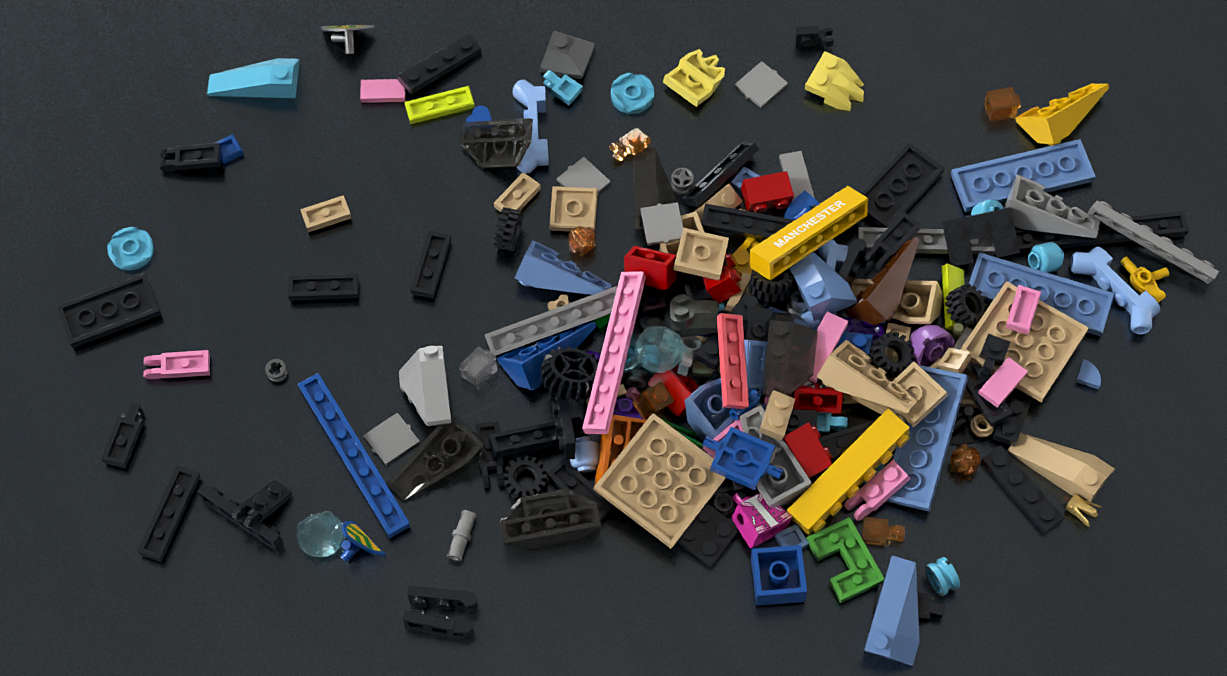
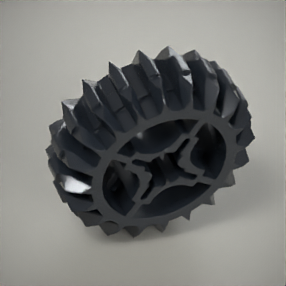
[540,345,600,402]

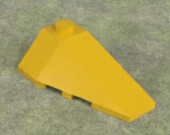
[1015,84,1109,146]

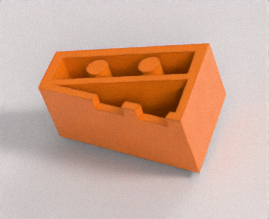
[595,415,647,485]

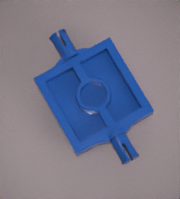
[703,427,783,490]

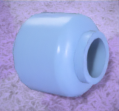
[570,436,599,473]

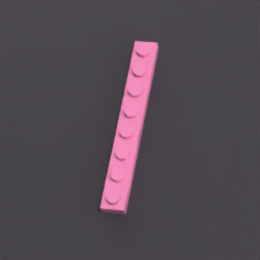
[582,271,646,434]

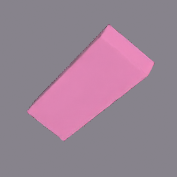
[795,312,848,383]

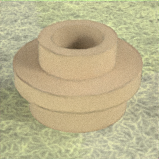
[970,414,995,437]

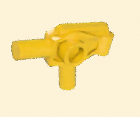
[1120,256,1169,303]

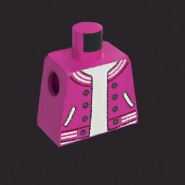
[732,489,792,549]

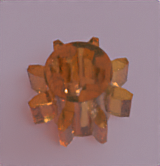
[568,226,596,254]
[950,444,981,475]

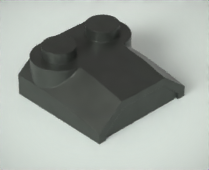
[670,294,719,339]

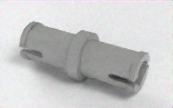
[447,510,477,561]

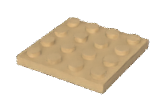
[960,281,1089,402]
[593,413,726,549]

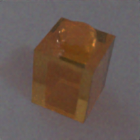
[984,87,1021,122]
[632,382,674,420]

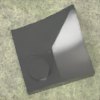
[540,31,595,79]

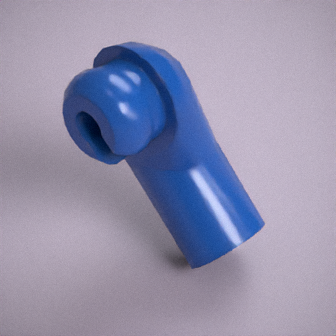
[729,389,760,420]

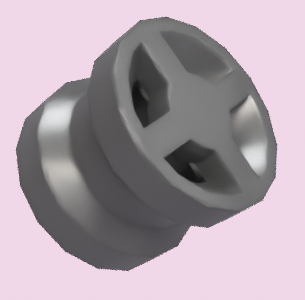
[671,168,694,196]
[785,290,808,320]

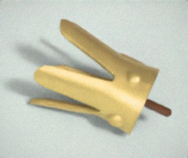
[1064,494,1102,527]

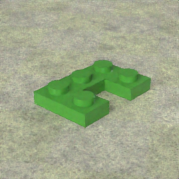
[806,517,885,603]

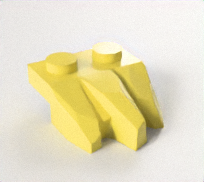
[663,49,725,107]
[805,52,864,111]

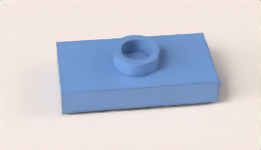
[744,340,768,389]

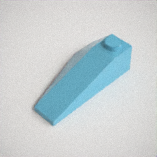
[207,58,300,98]

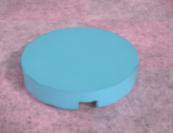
[611,73,654,114]
[107,227,154,271]

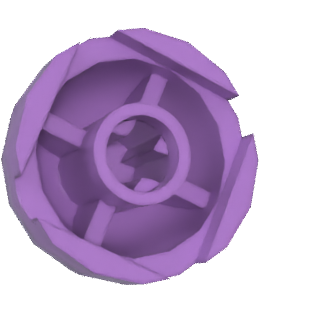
[909,325,955,367]

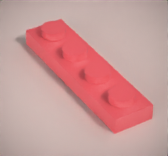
[717,313,749,409]

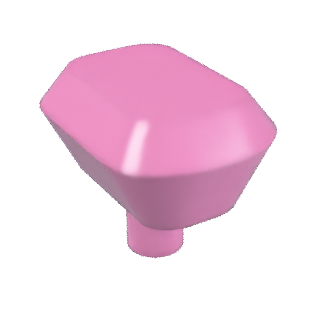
[625,387,643,404]

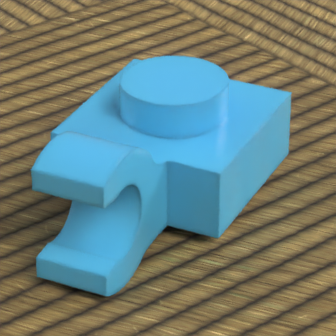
[543,70,583,105]
[817,412,848,435]

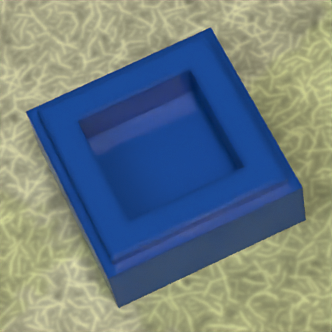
[215,134,244,164]

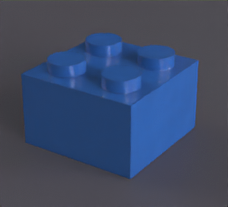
[751,545,807,606]

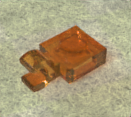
[609,128,651,161]
[862,517,905,546]

